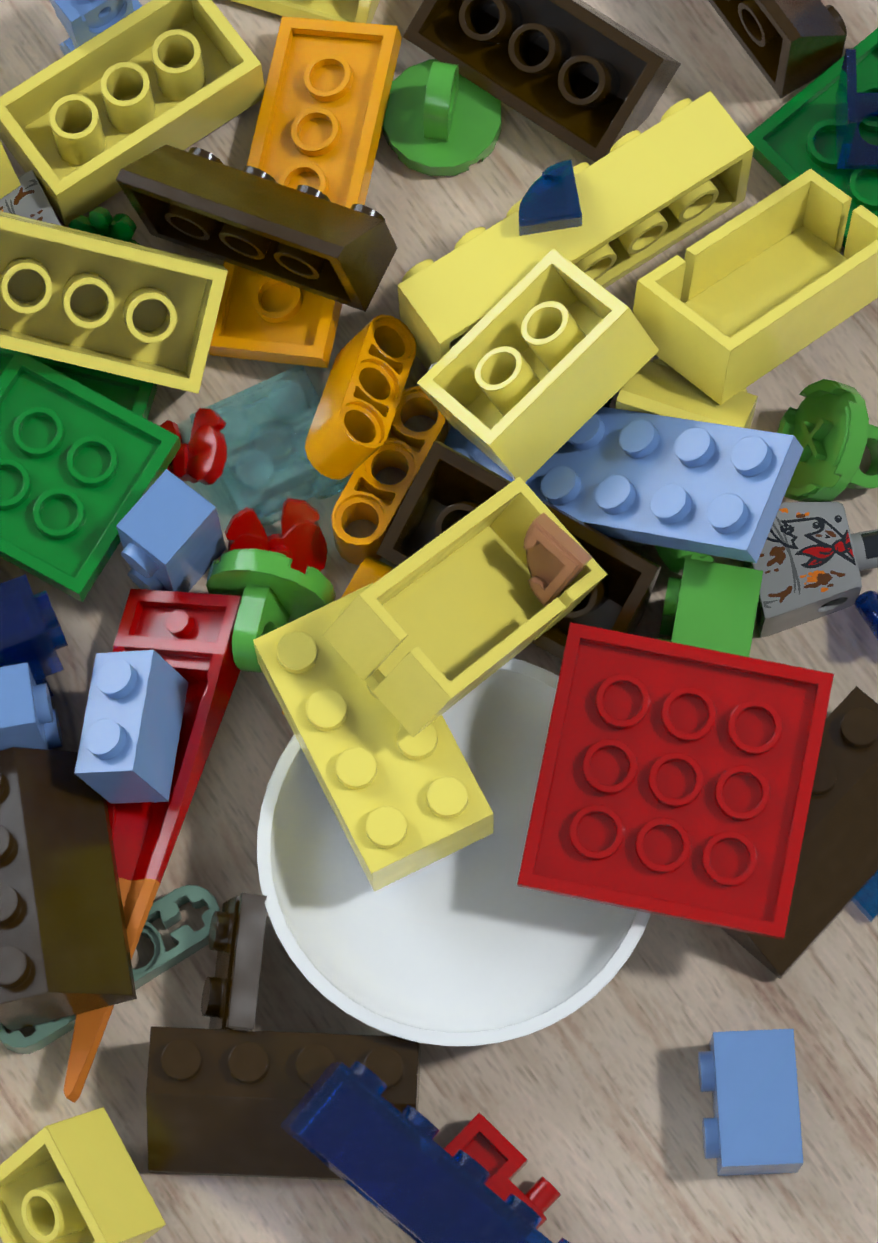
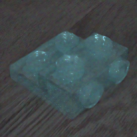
[189,365,354,526]

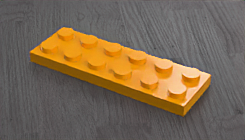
[209,16,402,368]

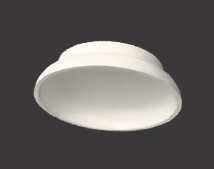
[257,658,651,1046]

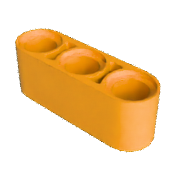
[305,314,417,480]
[331,386,448,566]

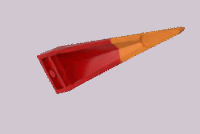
[63,588,242,1103]

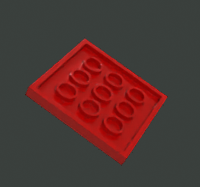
[517,622,834,940]

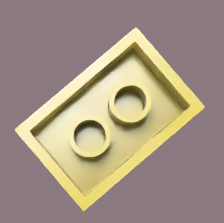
[417,248,659,482]

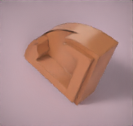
[524,513,592,607]

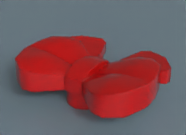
[160,408,227,485]
[225,498,328,574]

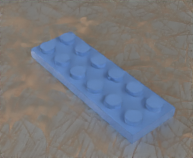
[444,407,804,563]

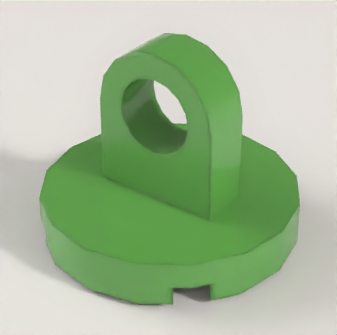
[382,59,501,176]
[777,379,878,502]
[206,549,336,673]

